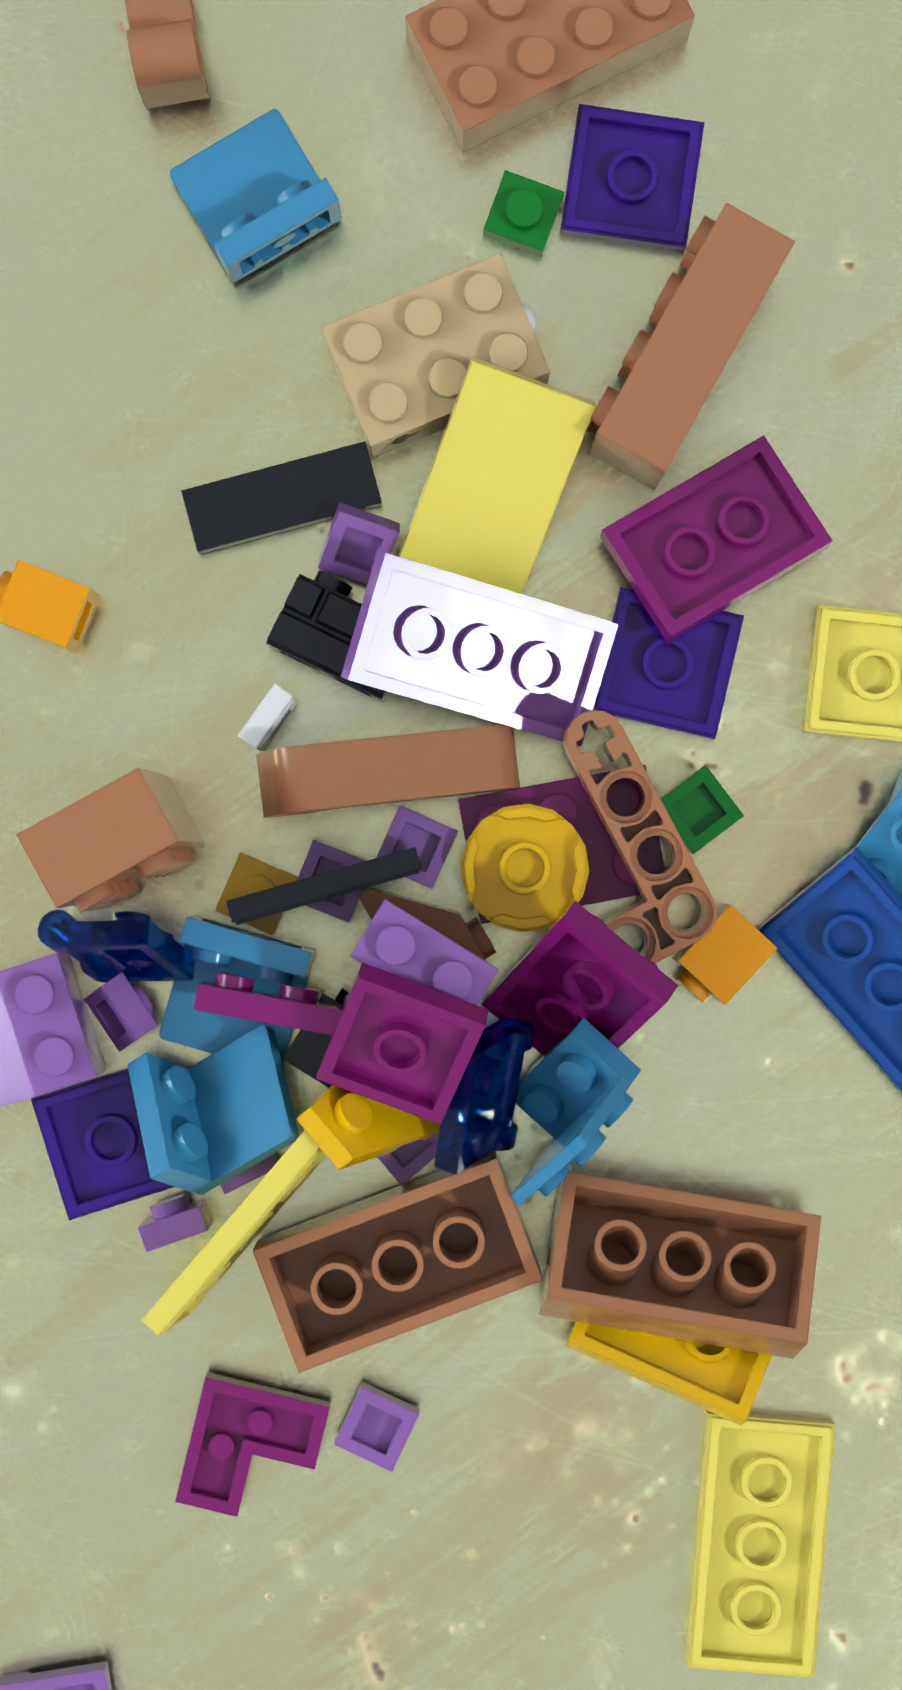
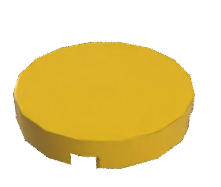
[460,804,589,932]

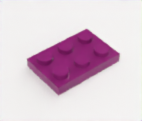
[600,435,833,643]
[458,765,665,924]
[481,901,679,1055]

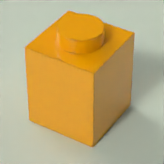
[0,560,99,653]
[672,903,778,1005]

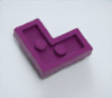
[175,1372,331,1517]

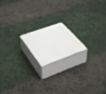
[238,683,297,751]

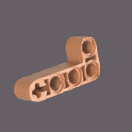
[125,0,209,109]
[563,710,717,963]
[256,724,520,818]

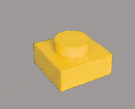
[215,852,298,936]

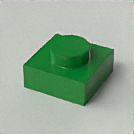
[483,170,565,257]
[660,765,744,854]

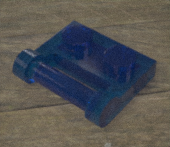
[37,909,194,982]
[434,1018,535,1175]

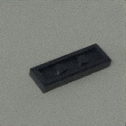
[181,441,382,554]
[226,847,422,925]

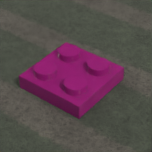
[316,962,489,1124]

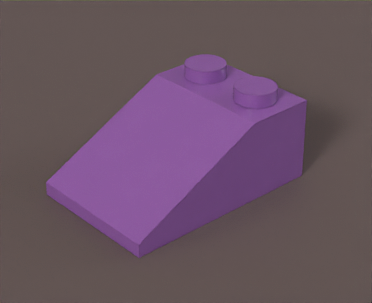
[0,950,107,1107]

